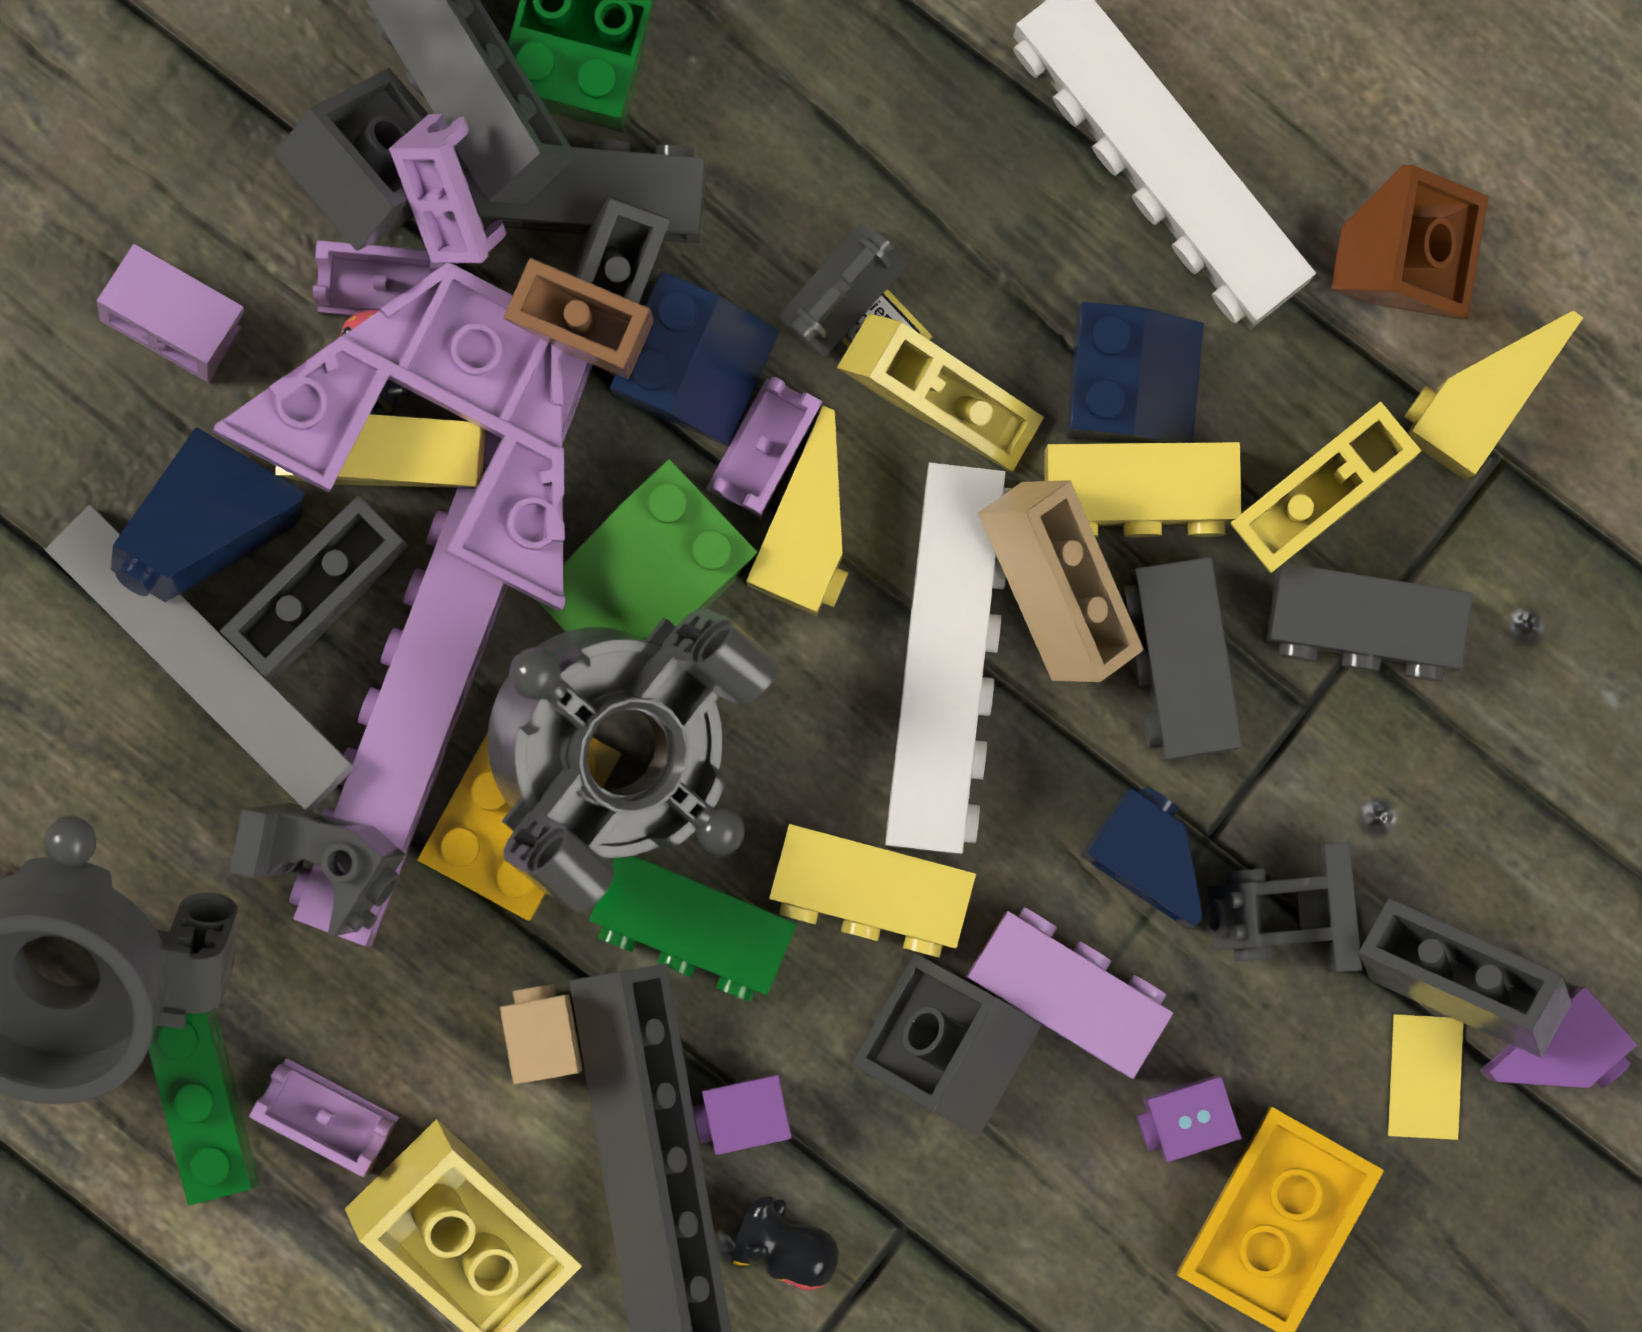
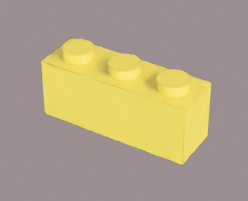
[1044,442,1241,537]
[769,824,976,958]

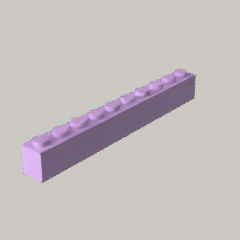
[289,351,593,947]

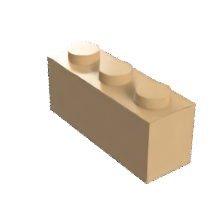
[978,480,1144,682]

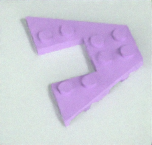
[212,263,565,612]

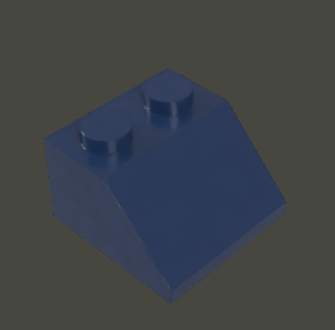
[610,271,779,447]
[1065,302,1204,443]
[1079,786,1203,928]

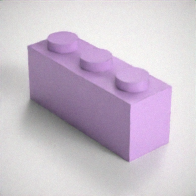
[966,907,1173,1079]

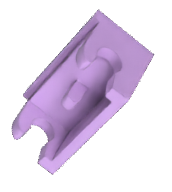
[389,114,506,263]
[313,240,445,317]
[97,244,244,383]
[706,377,823,520]
[249,1058,400,1177]

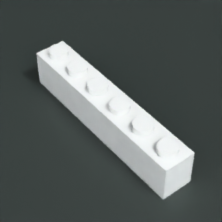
[1013,0,1316,330]
[885,463,1012,855]

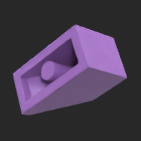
[1479,986,1637,1088]

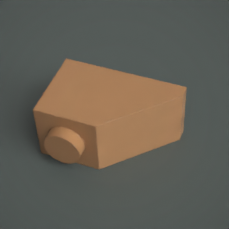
[503,258,654,380]

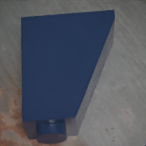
[110,427,306,602]

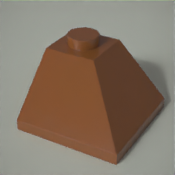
[1331,165,1489,319]

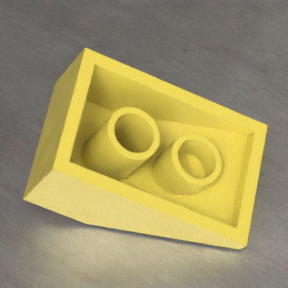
[345,1119,582,1332]

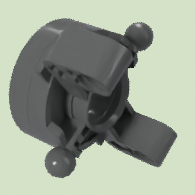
[488,608,778,913]
[0,816,237,1104]

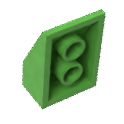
[536,459,758,639]

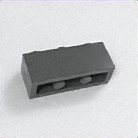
[220,495,411,681]
[1122,557,1243,762]
[1265,563,1473,682]
[1358,898,1572,1058]

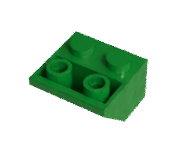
[508,0,654,133]

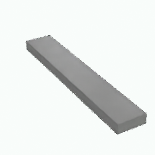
[45,504,356,812]

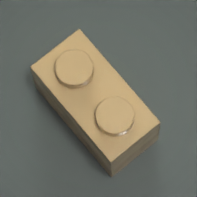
[500,984,584,1085]

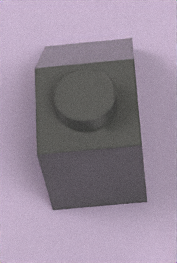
[568,197,670,304]

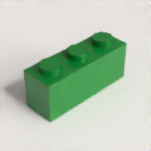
[589,855,797,1002]
[148,1008,260,1206]

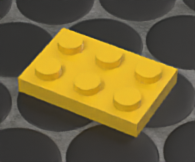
[417,733,623,922]
[1176,1106,1385,1332]

